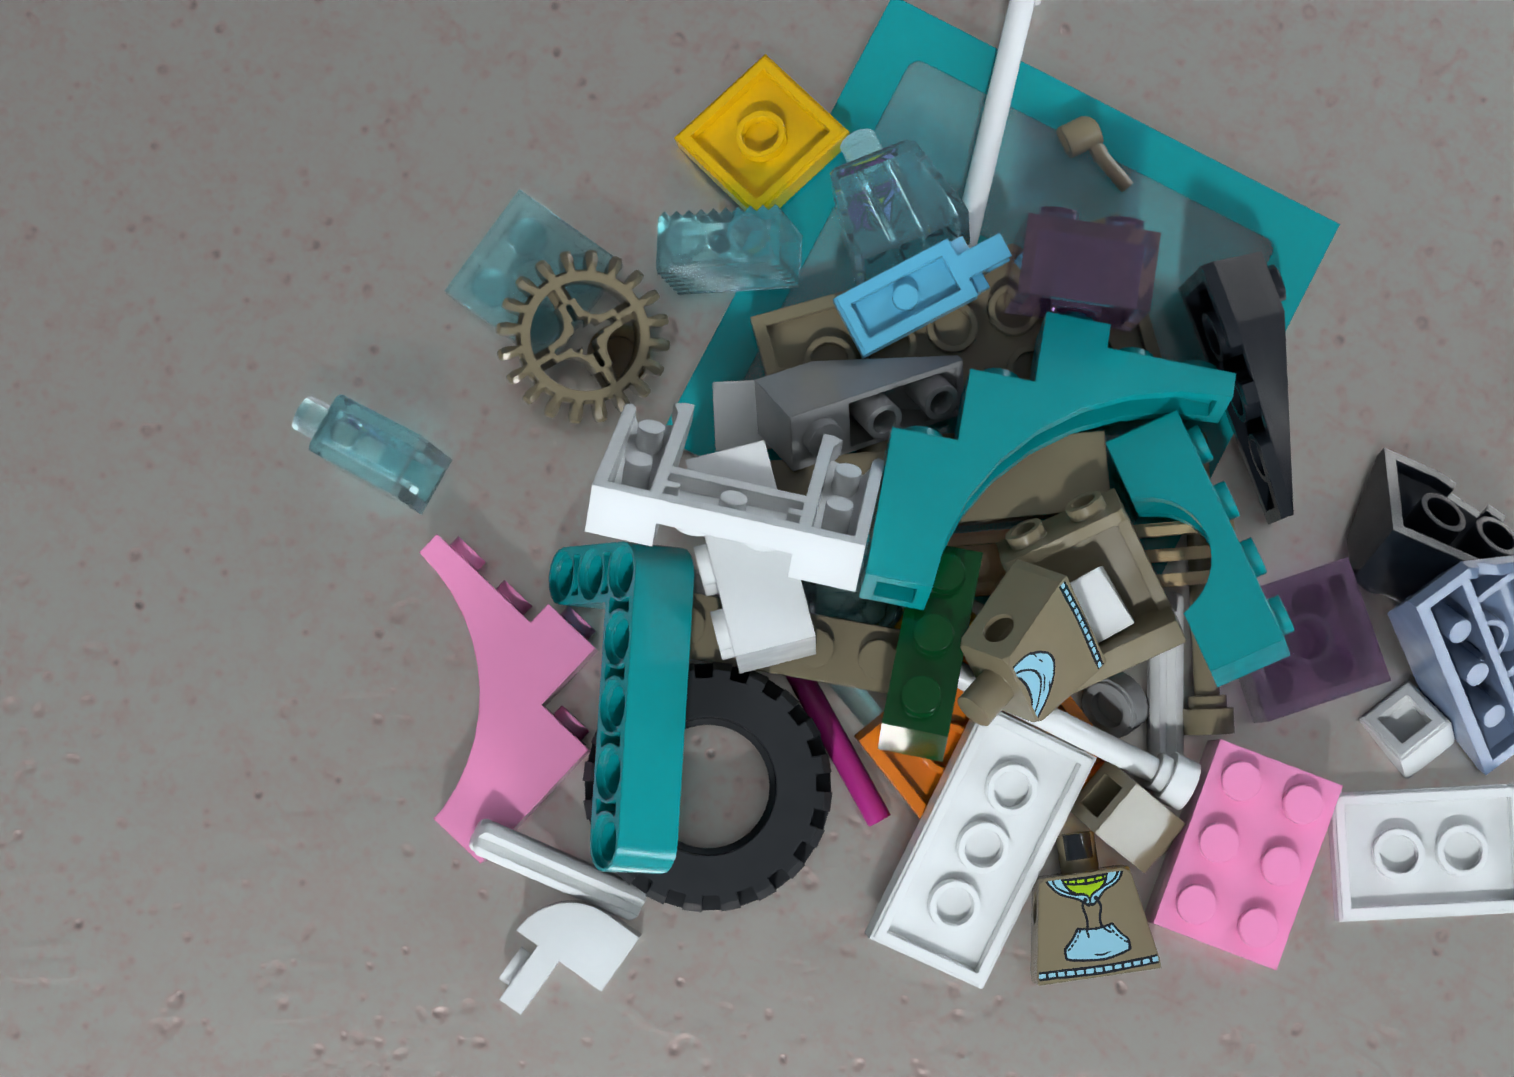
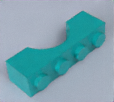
[1105,410,1295,687]

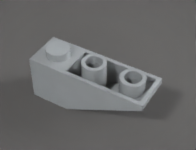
[754,355,963,471]

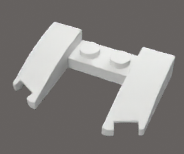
[585,403,885,592]

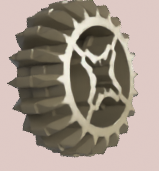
[496,250,670,424]

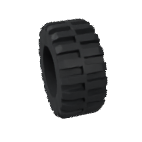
[583,662,832,912]

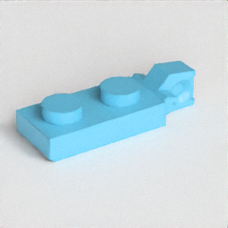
[833,233,1012,359]

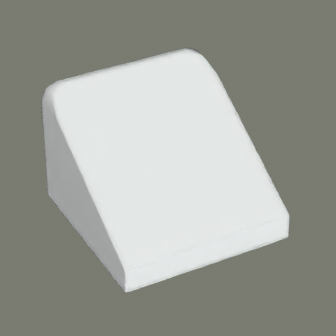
[712,380,772,451]
[1070,566,1135,643]
[1359,680,1455,779]

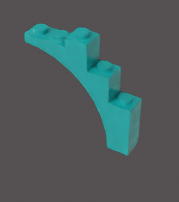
[858,311,1236,610]

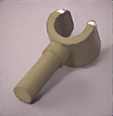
[1056,116,1134,193]

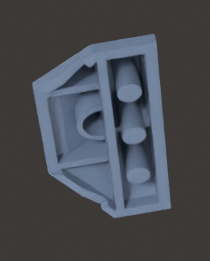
[1387,555,1514,775]

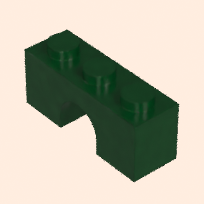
[878,546,983,762]

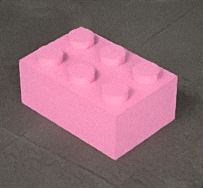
[1145,739,1343,970]

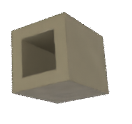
[1070,761,1186,874]

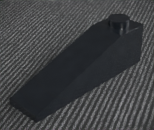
[1178,251,1294,525]
[1347,447,1514,602]

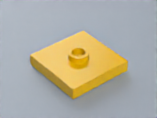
[674,54,852,226]

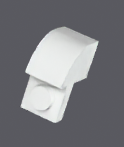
[499,900,641,1015]

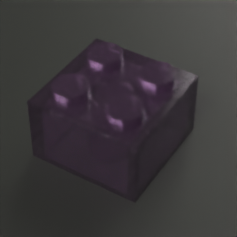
[1004,206,1161,332]
[1238,557,1391,723]

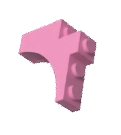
[419,534,598,864]

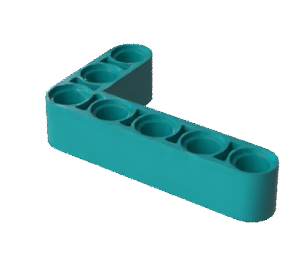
[549,541,694,874]

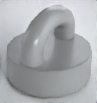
[1081,672,1149,738]

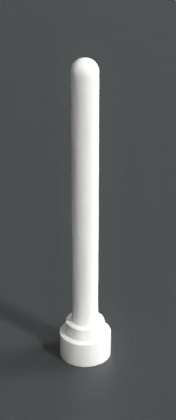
[953,0,1042,248]
[957,662,1201,810]

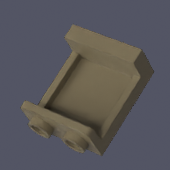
[996,488,1187,694]

